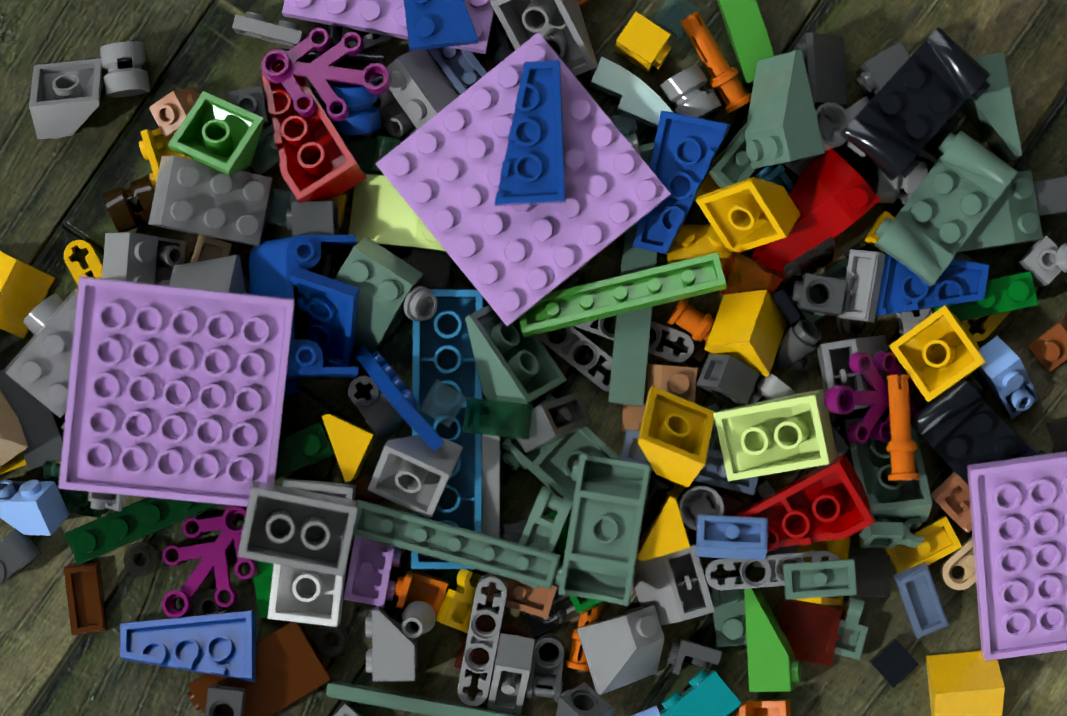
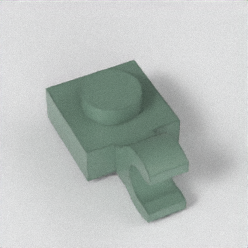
[859,518,924,548]
[825,595,868,660]

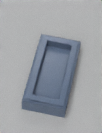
[893,562,949,639]

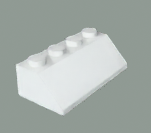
[267,479,357,627]

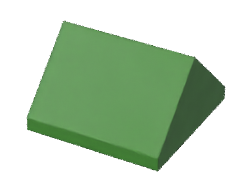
[168,91,264,175]

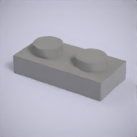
[232,12,305,48]

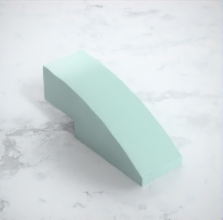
[590,57,673,129]

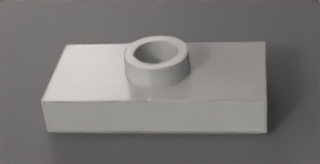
[839,249,886,323]

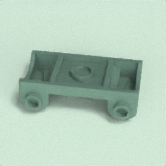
[874,131,1018,287]
[500,393,619,499]
[555,454,652,606]

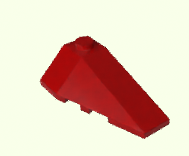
[262,63,367,203]
[747,149,881,289]
[735,453,875,551]

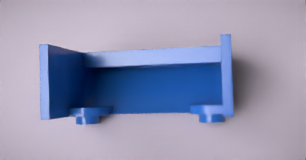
[249,235,358,380]

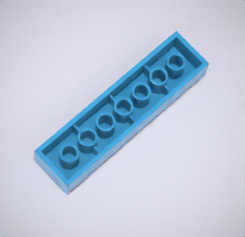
[411,289,484,569]

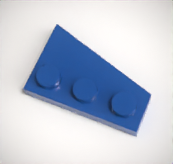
[875,252,990,317]
[289,266,360,367]

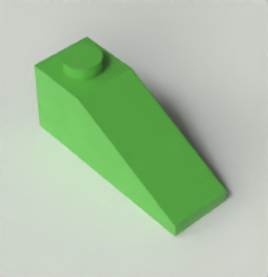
[744,588,802,692]

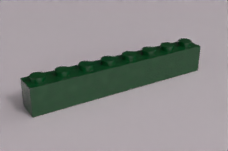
[64,422,335,565]

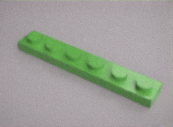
[519,252,727,337]

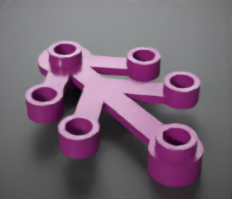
[261,28,392,121]
[824,351,926,444]
[162,505,258,618]

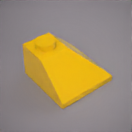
[696,177,801,255]
[638,386,715,487]

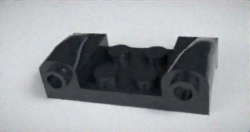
[840,27,991,181]
[911,375,1047,486]

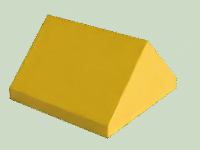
[0,251,55,339]
[704,290,787,377]
[889,305,986,403]
[322,414,377,482]
[637,494,690,562]
[926,651,1005,716]

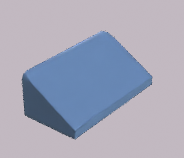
[695,514,768,560]

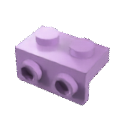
[343,536,402,608]

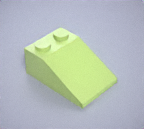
[348,174,448,254]
[714,389,838,481]

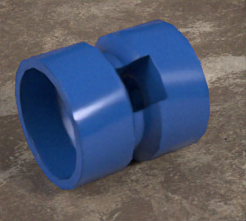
[332,78,382,135]

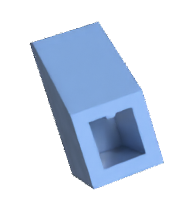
[976,336,1039,419]
[0,479,70,536]

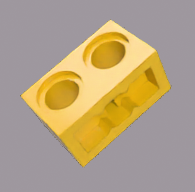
[614,12,671,73]

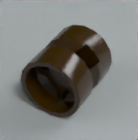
[103,175,155,233]

